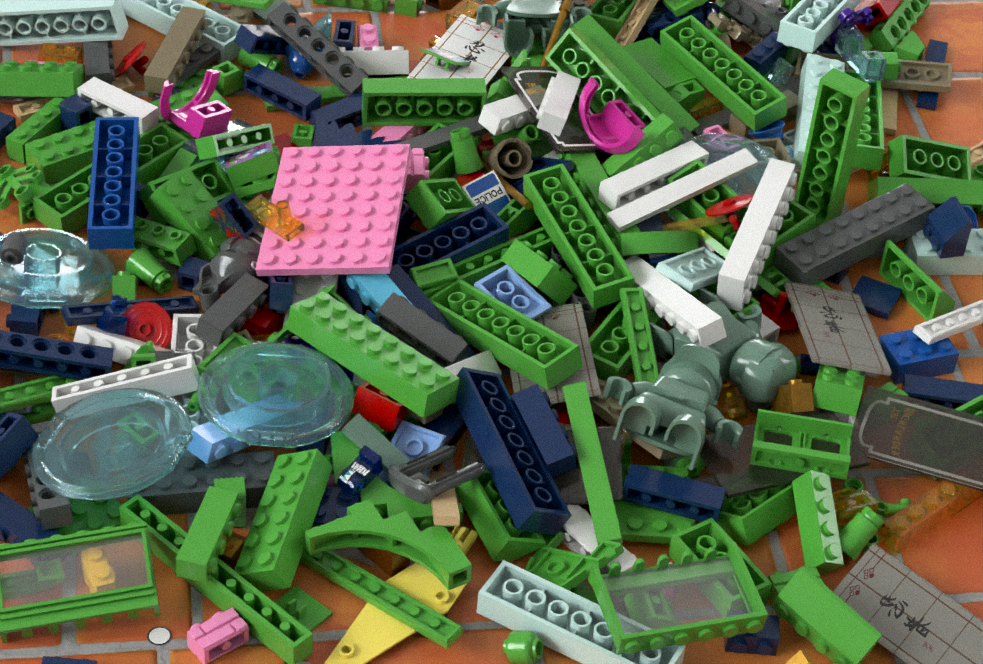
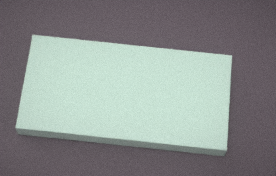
[656,247,725,292]

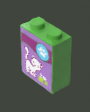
[224,141,281,188]

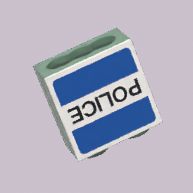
[461,170,511,214]

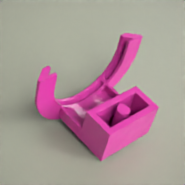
[159,69,233,139]
[579,77,646,154]

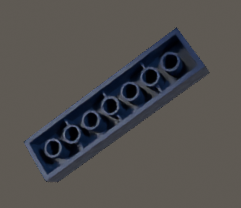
[338,202,509,316]
[455,367,572,535]

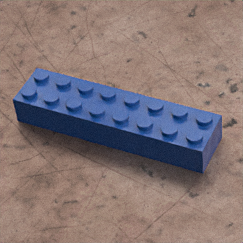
[87,117,140,250]

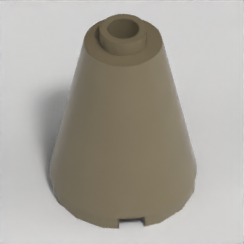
[484,138,533,179]

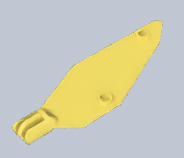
[324,525,478,664]

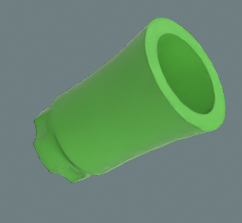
[238,48,283,73]
[450,127,483,175]
[125,248,174,294]
[839,506,884,562]

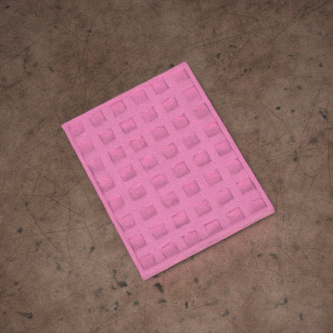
[255,144,411,276]

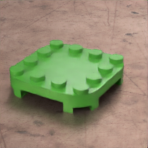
[612,463,695,548]

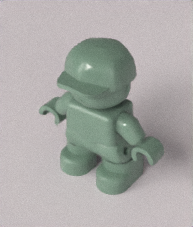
[476,0,592,57]
[650,288,797,413]
[602,343,743,471]

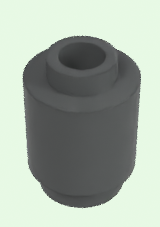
[1,232,27,265]

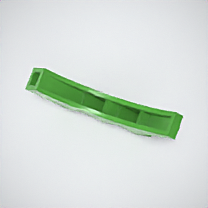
[330,431,464,530]
[305,499,472,590]

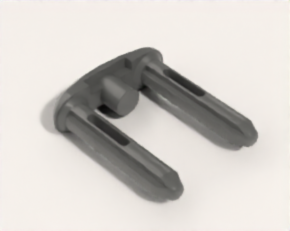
[388,445,486,504]

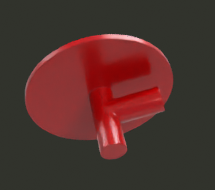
[115,41,149,78]
[705,194,754,230]
[756,292,799,332]
[119,302,173,348]

